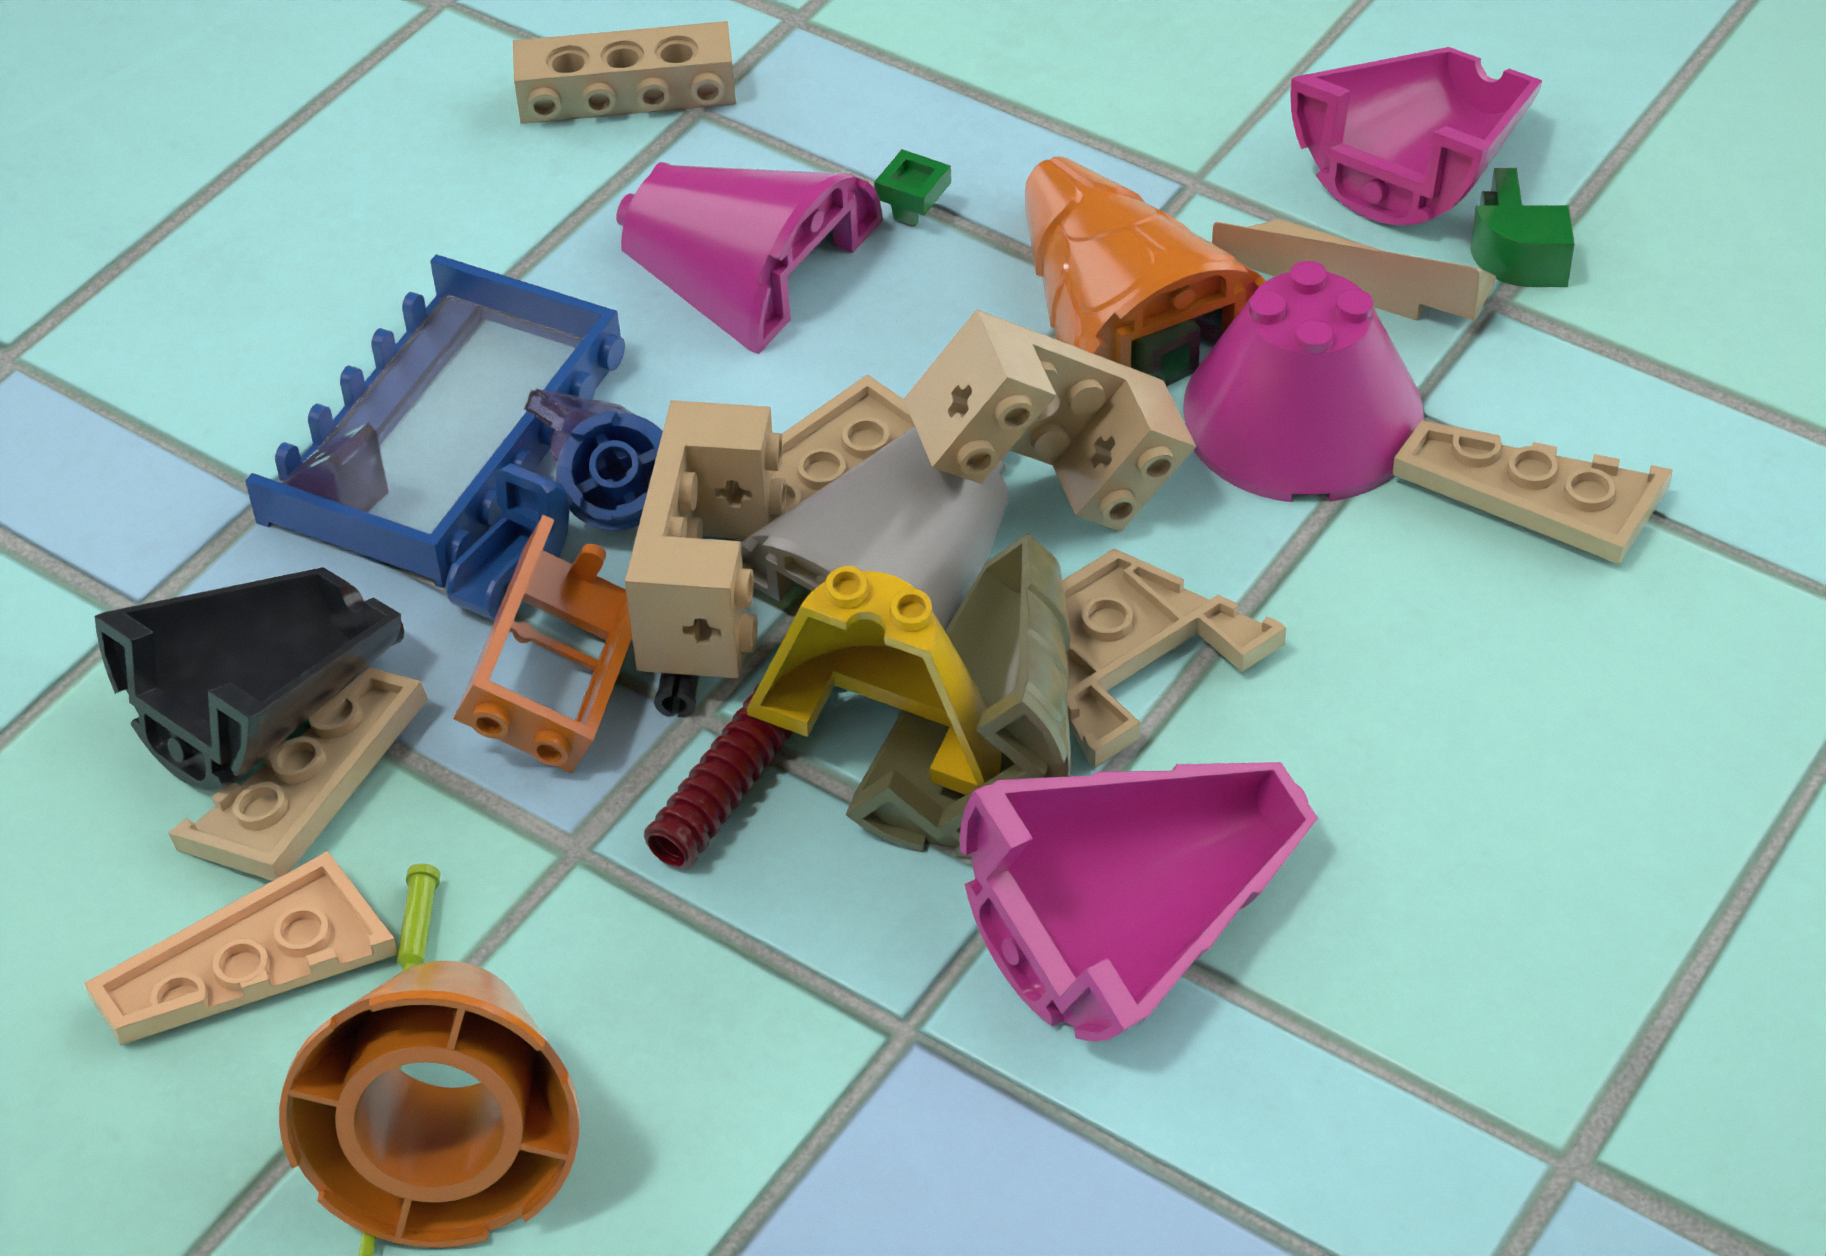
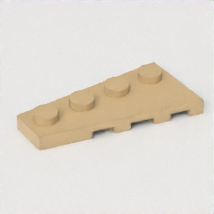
[1393,420,1673,564]

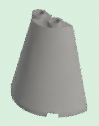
[741,427,1009,631]

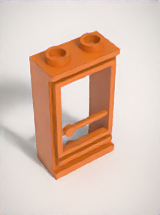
[453,515,632,773]

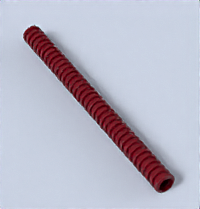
[644,683,794,869]

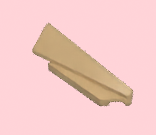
[1212,219,1496,321]

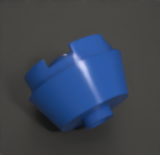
[556,411,663,531]

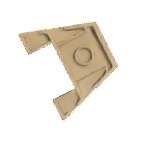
[1062,549,1286,768]

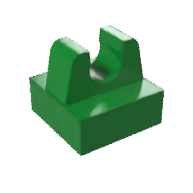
[874,149,951,226]

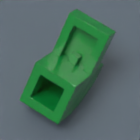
[1470,168,1575,287]

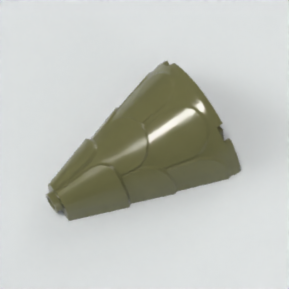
[846,533,1071,857]

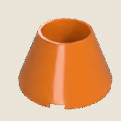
[279,961,580,1248]

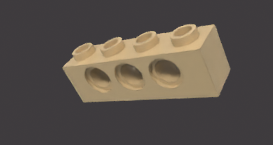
[512,21,736,124]

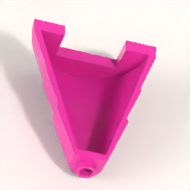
[960,762,1318,1042]

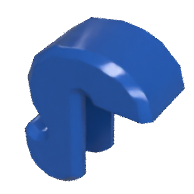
[446,464,569,621]

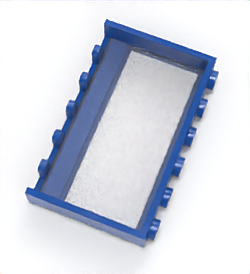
[245,254,625,588]

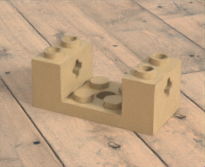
[904,309,1196,531]
[625,400,787,678]

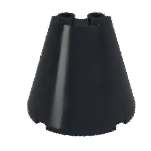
[94,567,404,790]

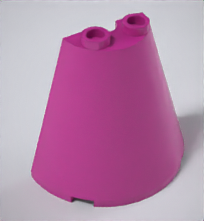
[1290,47,1542,225]
[616,162,883,354]

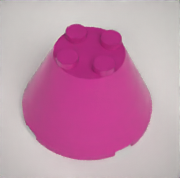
[1183,261,1424,502]

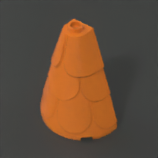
[1025,156,1266,368]

